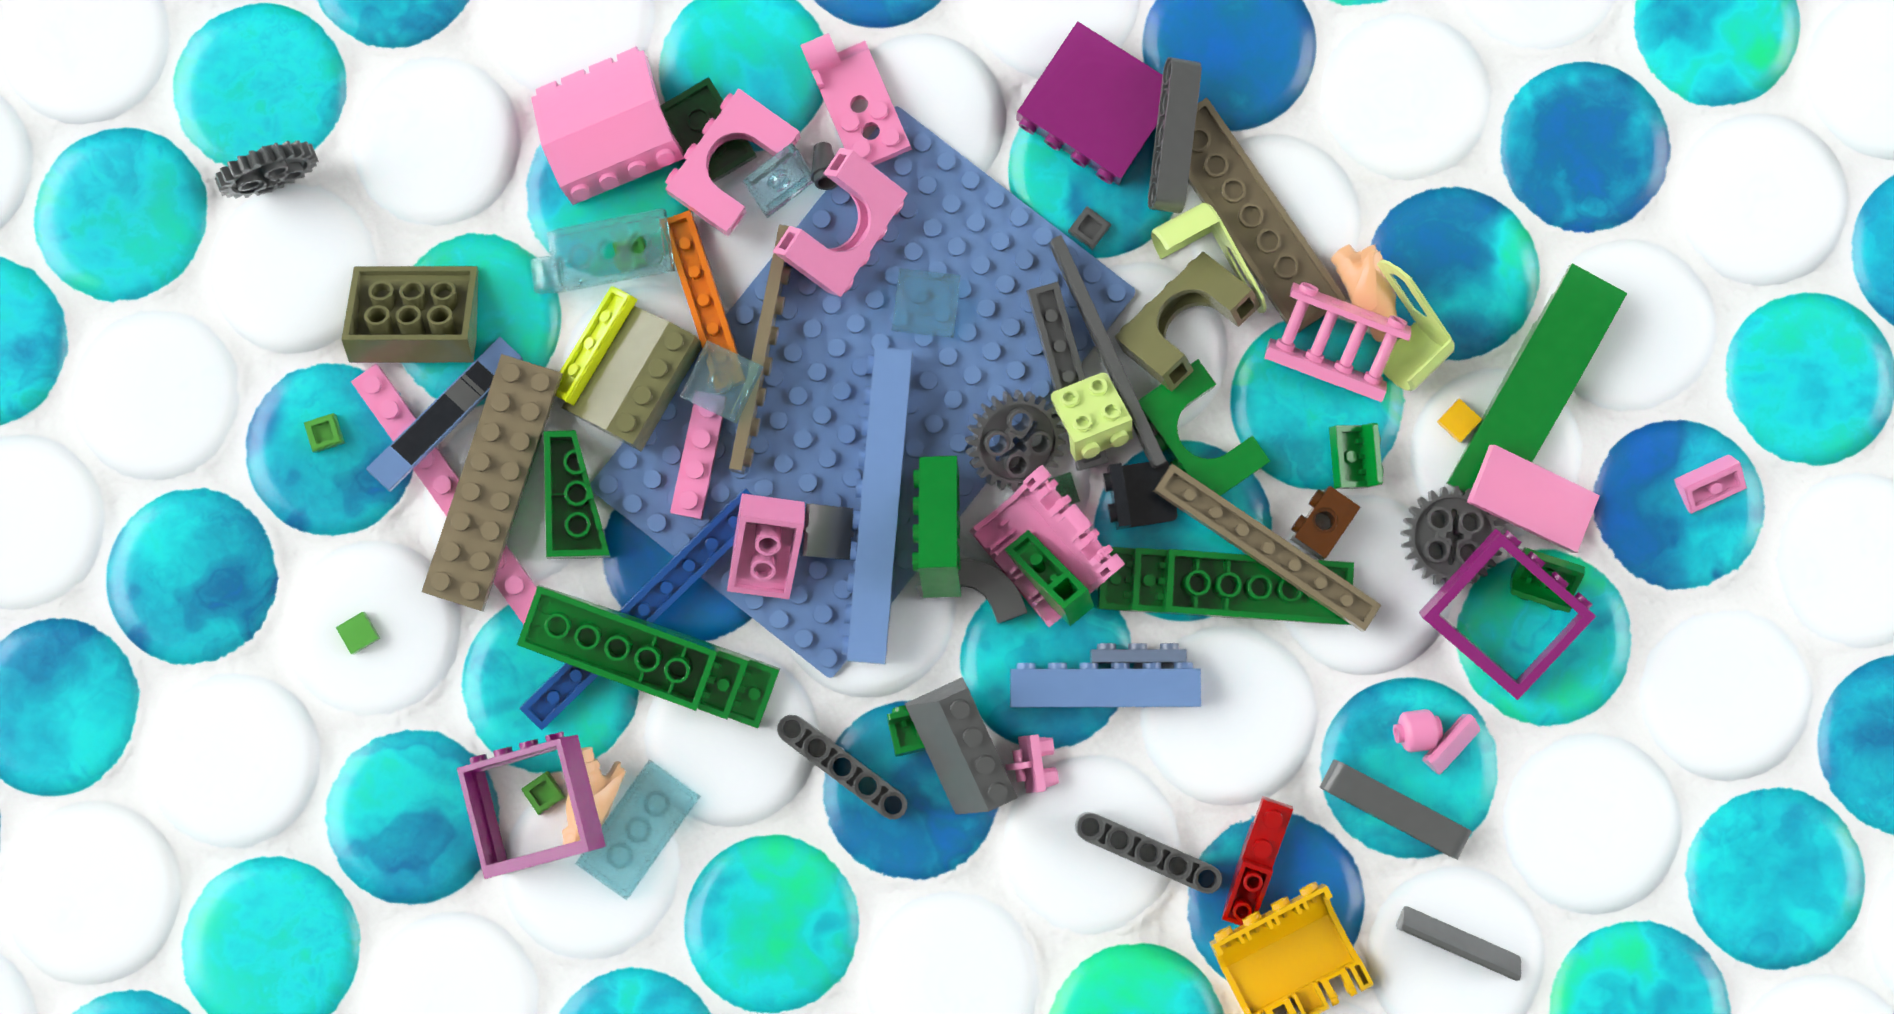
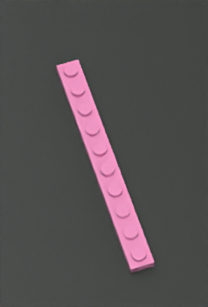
[351,364,537,625]

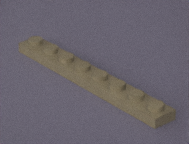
[729,224,791,474]
[1153,464,1381,632]

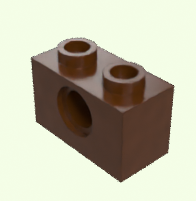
[1290,486,1361,560]

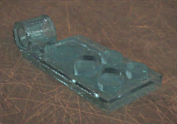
[530,208,675,294]

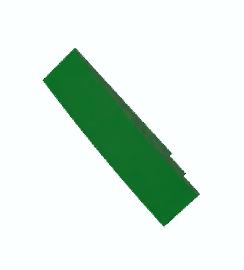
[1446,263,1627,493]
[1097,546,1354,625]
[517,585,781,729]

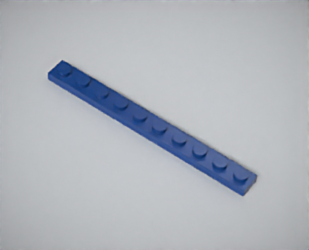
[519,487,752,730]

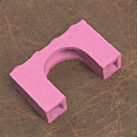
[665,88,801,237]
[773,148,908,297]

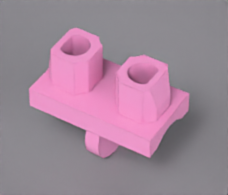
[1005,734,1059,793]

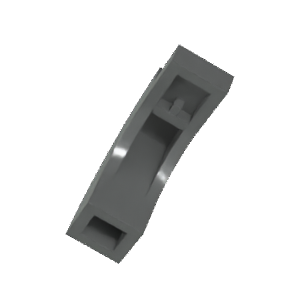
[917,559,1027,625]

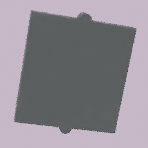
[803,504,854,560]

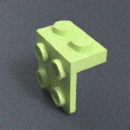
[1051,373,1133,462]

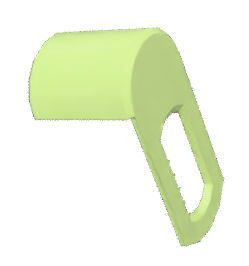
[1151,202,1266,313]
[1377,260,1454,391]

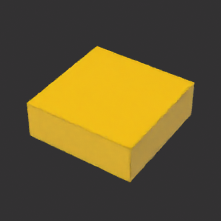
[1437,398,1482,443]

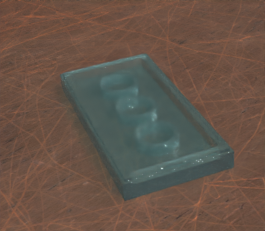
[575,760,701,901]

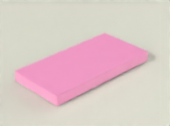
[1467,445,1600,553]

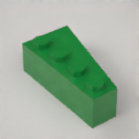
[544,430,610,559]
[912,456,961,598]

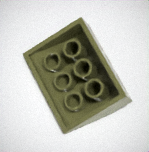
[341,266,478,363]
[561,306,702,452]

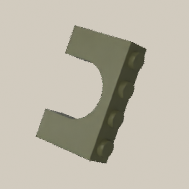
[1114,252,1261,392]

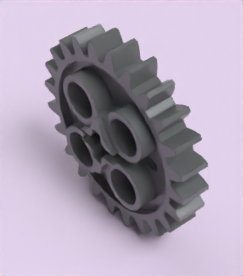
[215,140,319,199]
[965,390,1066,492]
[1400,486,1504,585]

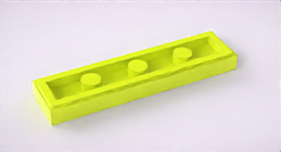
[556,285,637,406]

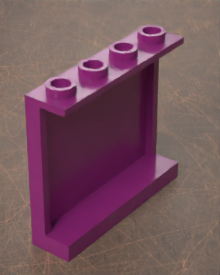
[1016,21,1163,185]

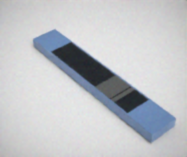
[366,337,523,492]

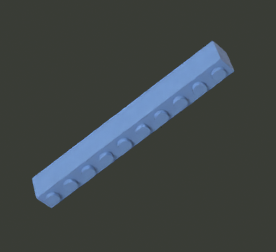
[842,347,913,665]

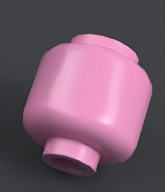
[1393,709,1443,753]

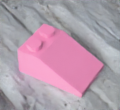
[727,493,805,599]

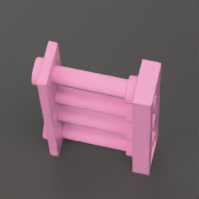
[1264,282,1411,402]

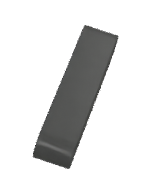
[1148,57,1202,213]
[777,715,908,820]
[1319,759,1472,860]
[1075,812,1222,894]

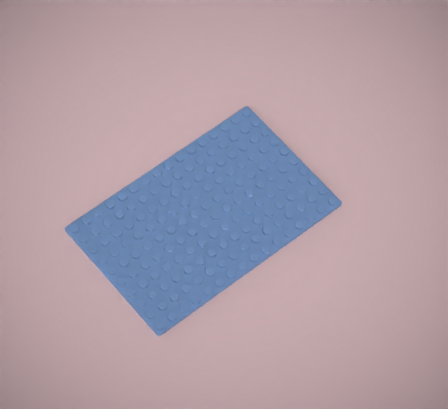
[590,106,1135,678]

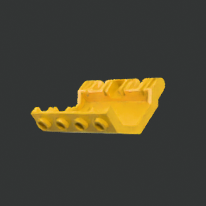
[1209,882,1374,1014]

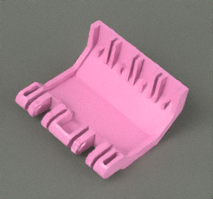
[969,465,1125,627]

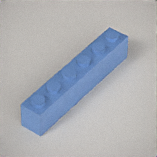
[1010,662,1201,707]

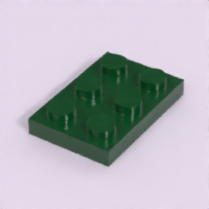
[660,77,757,183]

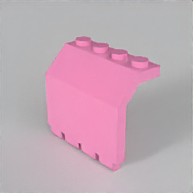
[531,46,684,205]

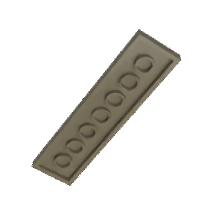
[1155,98,1347,334]
[421,354,563,612]

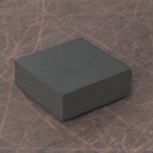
[1068,206,1111,251]

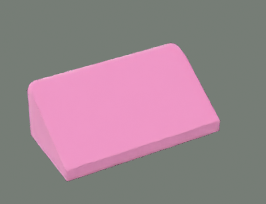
[1674,455,1747,514]
[1422,714,1480,775]

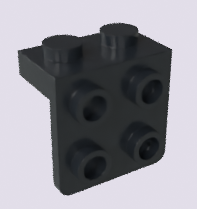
[1103,460,1178,530]

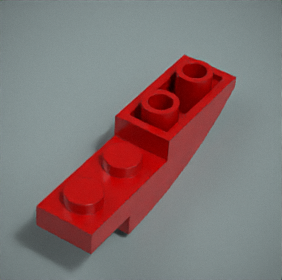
[1222,796,1293,926]

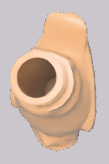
[1331,244,1397,342]
[562,747,626,845]

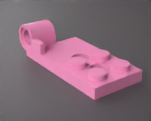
[800,33,912,166]

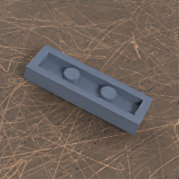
[1090,643,1187,663]

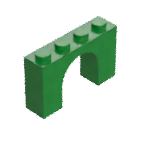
[1138,359,1270,496]

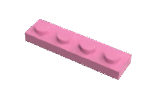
[670,391,728,520]

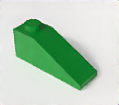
[1005,530,1094,626]

